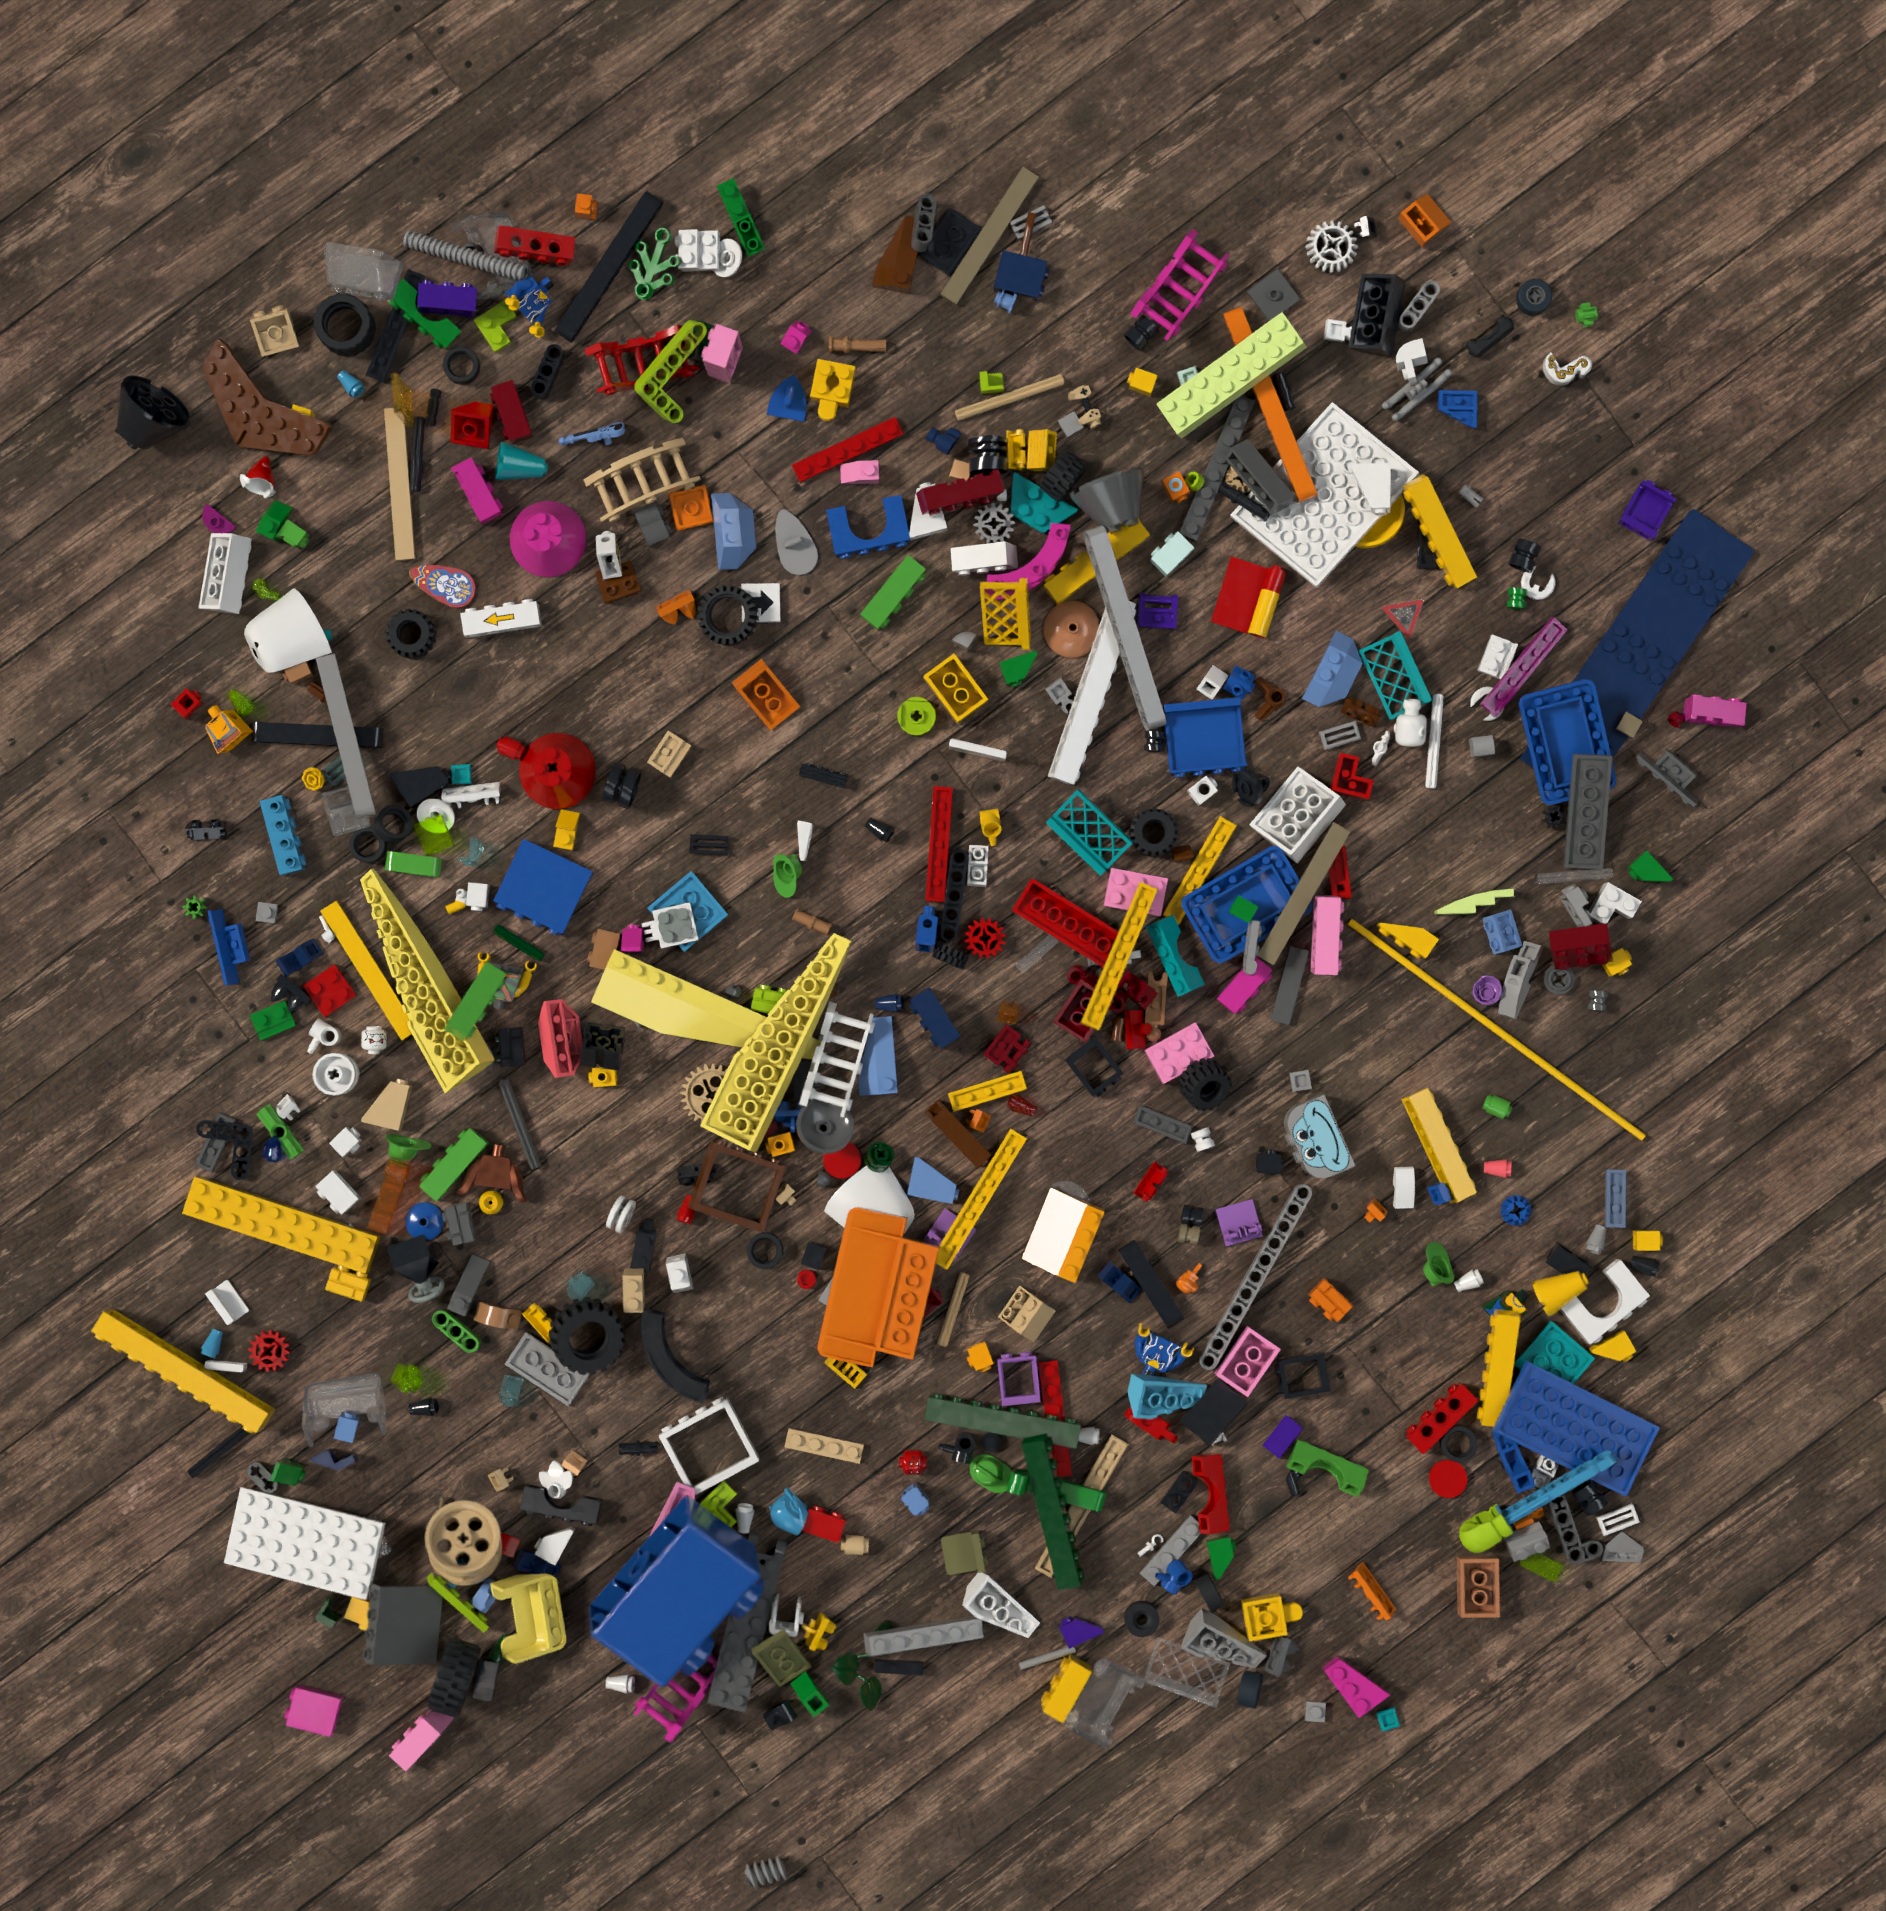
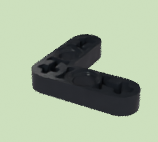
[196,1120,253,1180]

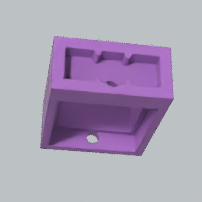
[997,1351,1040,1406]

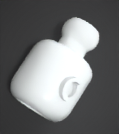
[1394,699,1427,747]

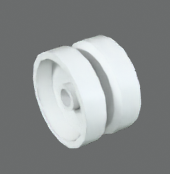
[312,1053,360,1095]

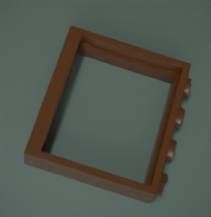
[688,1140,786,1233]

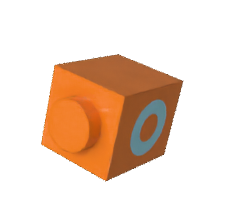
[1161,471,1190,503]

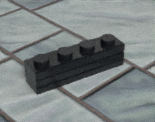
[799,762,848,789]
[875,1659,923,1675]

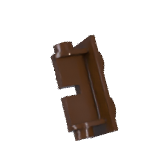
[1340,697,1382,727]

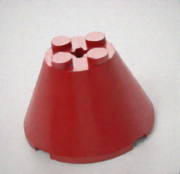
[519,733,596,809]

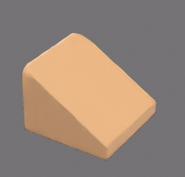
[949,459,970,481]

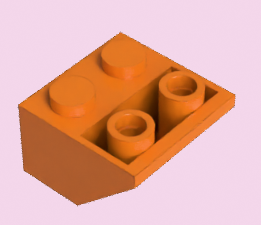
[1398,194,1452,247]

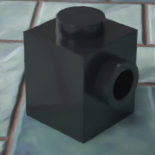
[1256,1150,1284,1174]

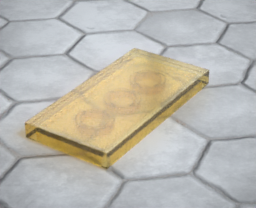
[391,373,414,427]

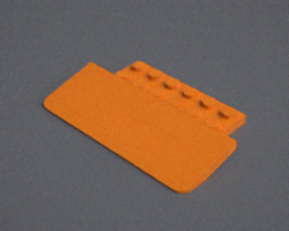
[817,1207,940,1367]

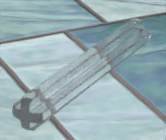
[1537,868,1613,884]

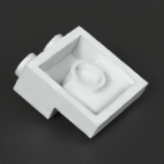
[675,229,720,272]

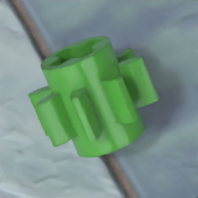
[1575,302,1598,327]
[182,895,208,919]

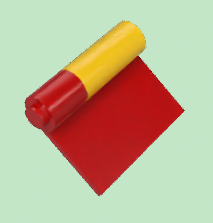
[1210,556,1286,639]

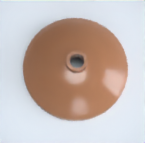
[1044,601,1100,658]

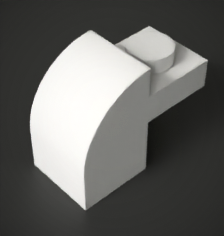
[1396,338,1428,386]

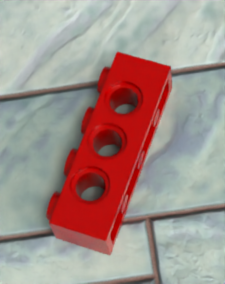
[494,225,575,266]
[1405,1382,1478,1455]

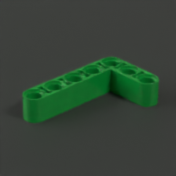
[1007,1468,1107,1512]

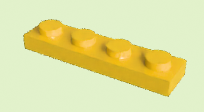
[948,1071,1027,1112]

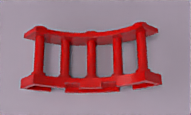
[584,325,700,396]

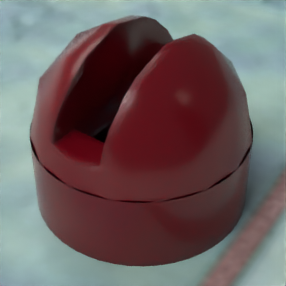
[1667,711,1684,728]

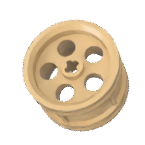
[425,1501,502,1586]

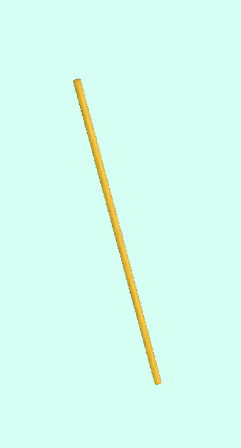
[1347,919,1646,1141]

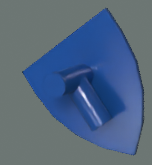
[767,375,807,422]

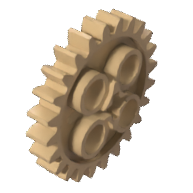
[680,1064,728,1123]

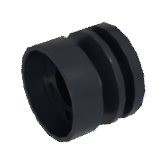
[968,435,1009,476]

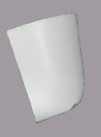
[244,588,332,673]
[824,1165,915,1234]

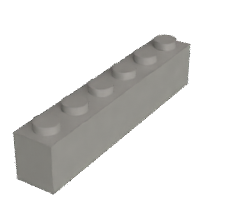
[864,1616,984,1656]

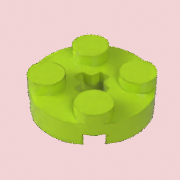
[897,697,936,736]

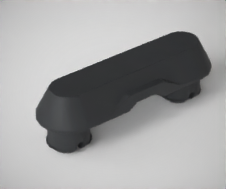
[1466,315,1514,357]

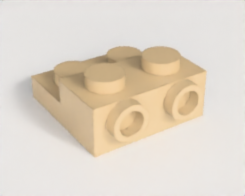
[250,305,299,357]

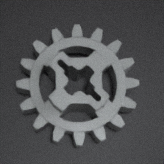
[973,503,1015,544]

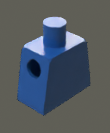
[915,906,938,953]

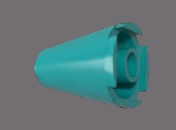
[495,442,548,480]

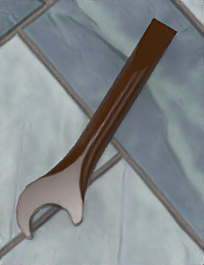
[1020,212,1036,256]

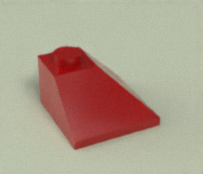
[450,401,494,449]

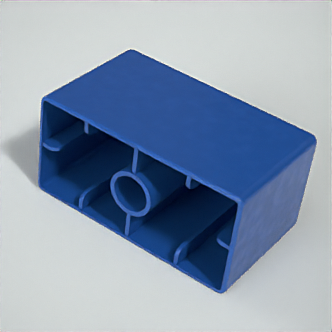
[589,1495,764,1687]

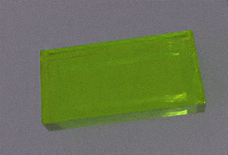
[1519,1553,1563,1583]

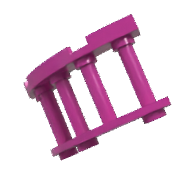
[1130,229,1230,341]
[986,523,1070,600]
[633,1653,718,1743]

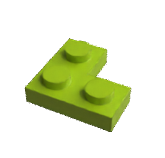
[474,300,517,353]
[700,1480,737,1527]

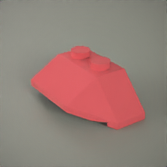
[538,999,583,1078]

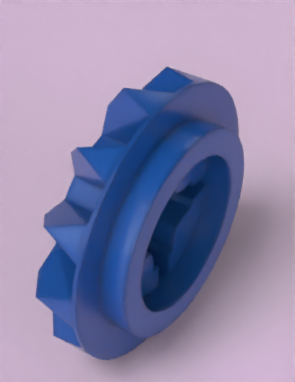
[1501,1195,1532,1226]

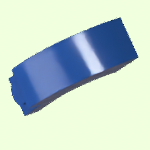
[1491,1431,1535,1493]

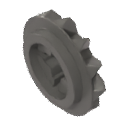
[1543,965,1574,994]

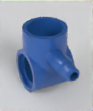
[1155,1560,1193,1595]

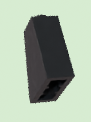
[389,766,452,808]

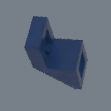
[275,938,324,977]
[1098,1261,1142,1303]
[311,1448,359,1470]
[513,1549,561,1578]

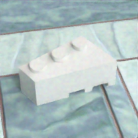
[951,541,1018,576]

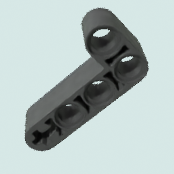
[1547,1494,1603,1564]

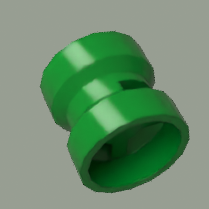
[1507,588,1527,610]

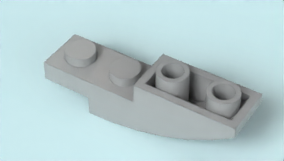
[1498,941,1544,1020]

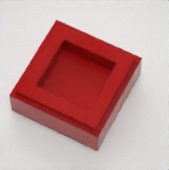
[501,1532,521,1558]

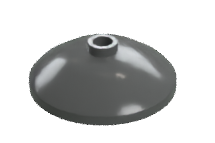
[796,1099,854,1154]

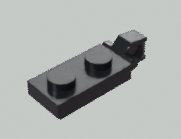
[630,1218,657,1273]

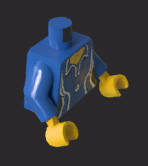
[505,277,554,337]
[1134,1323,1194,1376]

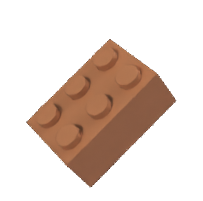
[1457,1555,1500,1618]

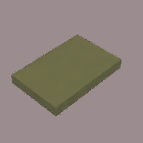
[751,1629,812,1687]

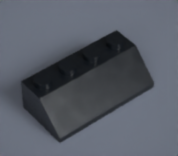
[1348,274,1406,356]

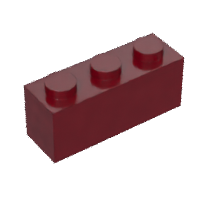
[490,380,533,444]

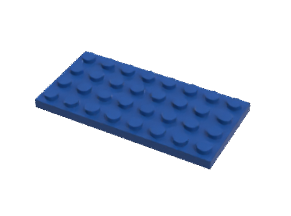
[1492,1361,1660,1496]

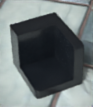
[801,1241,827,1270]

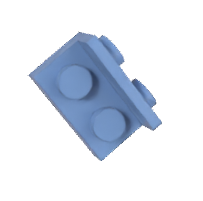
[1483,909,1522,954]

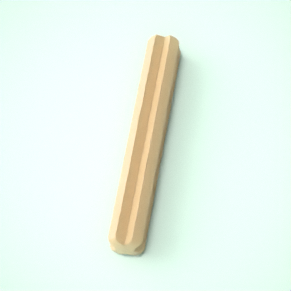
[937,1272,969,1347]

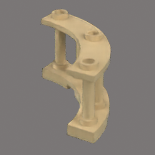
[584,438,701,522]

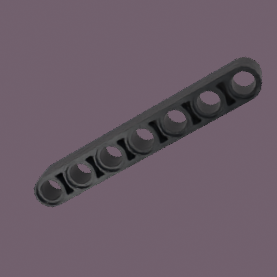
[251,722,384,748]

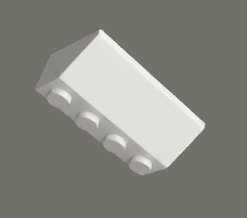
[199,533,252,614]

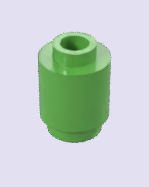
[1482,1094,1512,1119]

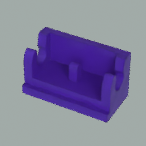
[1262,1415,1304,1459]

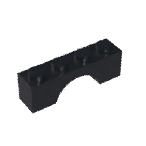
[520,1484,602,1526]

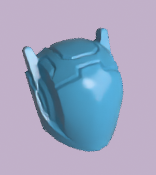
[769,1487,808,1535]

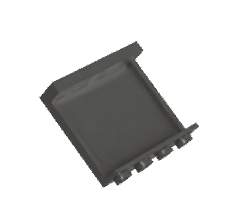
[363,1583,443,1666]

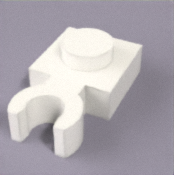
[1324,319,1352,342]

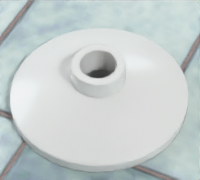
[713,239,742,277]
[417,799,455,833]

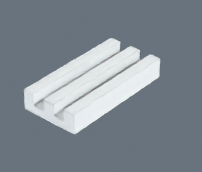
[204,1360,247,1372]
[1596,1503,1640,1536]

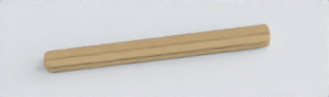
[955,374,1064,421]

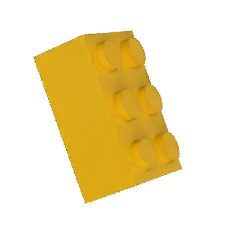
[923,654,988,724]
[1041,1654,1092,1723]

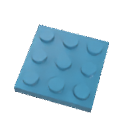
[648,871,728,952]

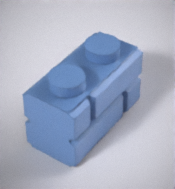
[901,1482,929,1516]

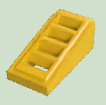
[824,1358,867,1389]

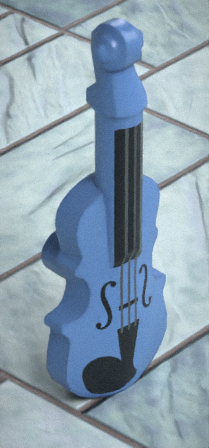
[559,422,625,445]

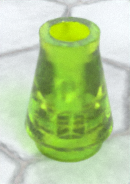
[227,689,255,717]

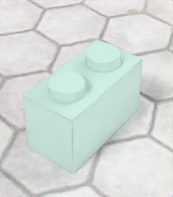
[1150,532,1194,577]

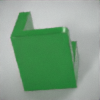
[1227,895,1258,923]

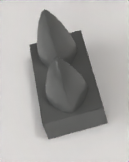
[1265,1636,1300,1677]

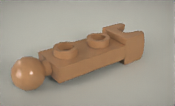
[1145,971,1168,1042]

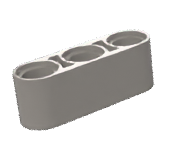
[1398,281,1440,332]

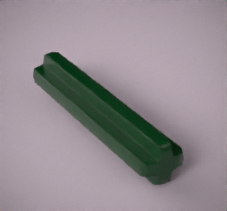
[493,925,545,962]

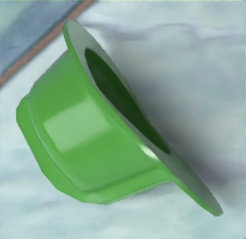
[773,854,802,898]
[386,1134,431,1161]
[1423,1242,1454,1286]
[970,1454,1012,1493]

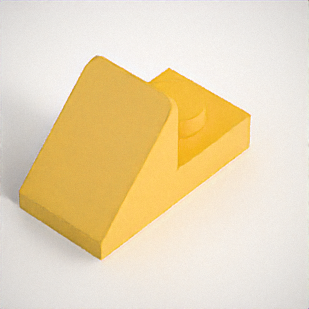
[553,809,580,851]

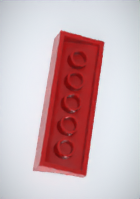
[1011,878,1118,968]

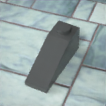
[447,1254,490,1316]

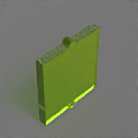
[413,814,454,856]

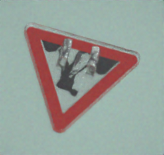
[1382,599,1424,639]

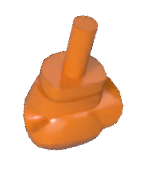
[1176,1263,1203,1294]

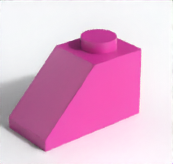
[621,925,644,952]

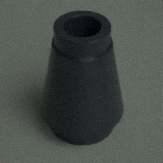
[865,817,895,843]
[1630,1255,1660,1277]
[409,1397,439,1416]

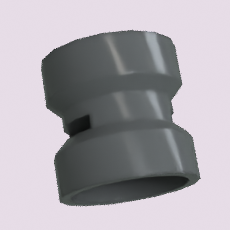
[1587,990,1609,1011]

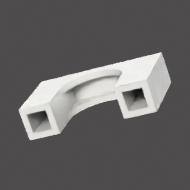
[1560,1259,1650,1344]

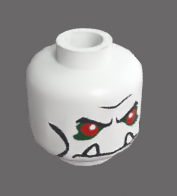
[361,1026,387,1054]

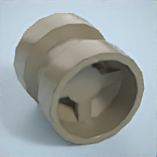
[1178,1223,1200,1245]

